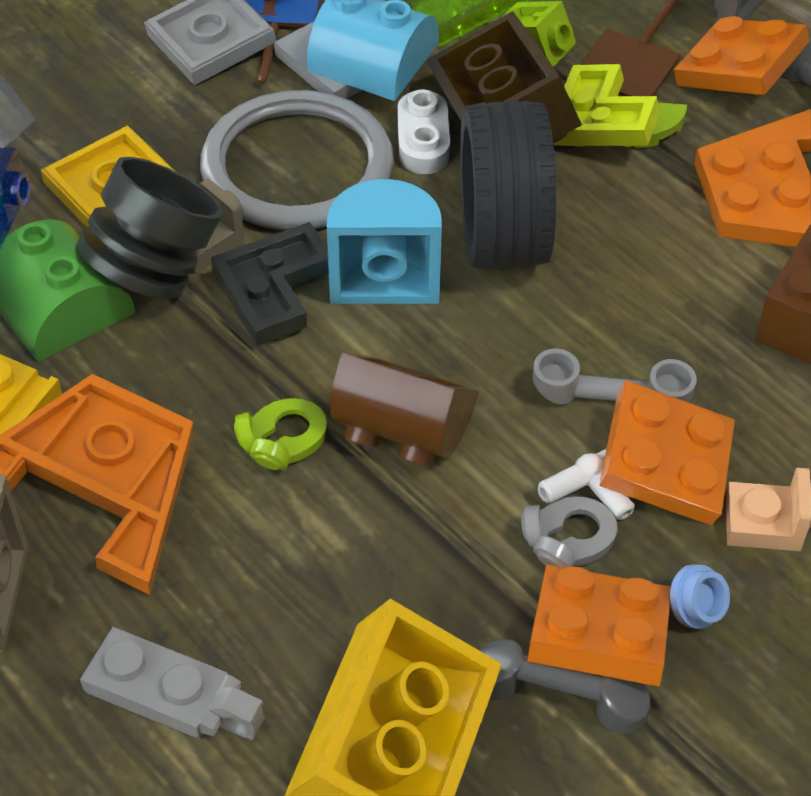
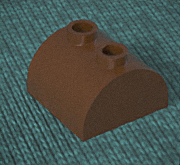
[330,352,480,466]

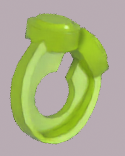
[234,398,327,470]

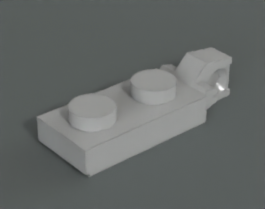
[80,627,265,741]

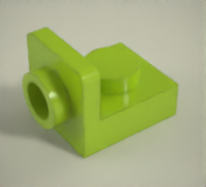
[502,1,576,67]

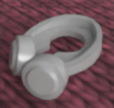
[521,497,618,567]

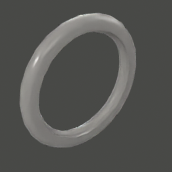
[200,90,394,231]

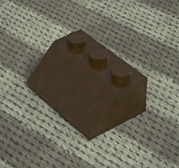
[426,11,582,143]

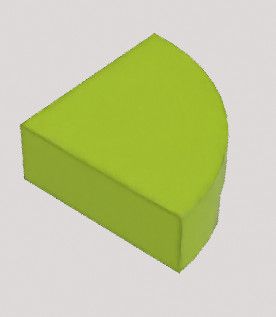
[634,102,687,148]

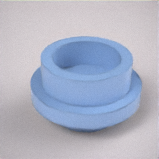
[670,564,730,629]

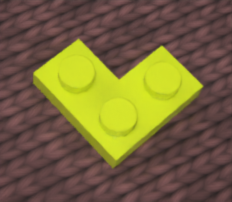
[553,64,660,147]

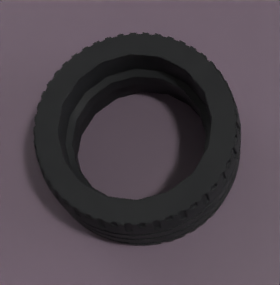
[460,101,556,268]

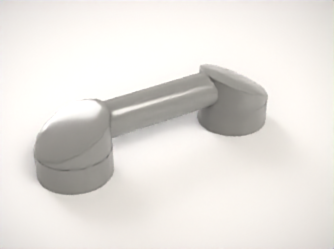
[532,348,697,404]

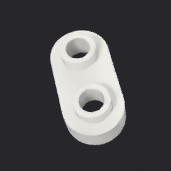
[398,89,450,174]

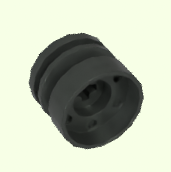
[76,156,224,300]

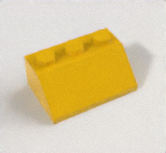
[284,599,502,796]

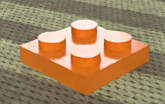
[673,16,810,95]
[599,380,735,526]
[527,564,671,687]

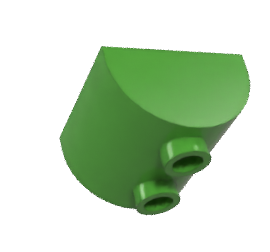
[0,219,135,362]

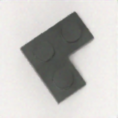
[211,222,329,346]

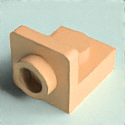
[725,468,811,551]

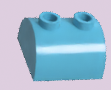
[307,0,439,101]
[327,179,442,304]

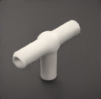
[538,449,635,520]

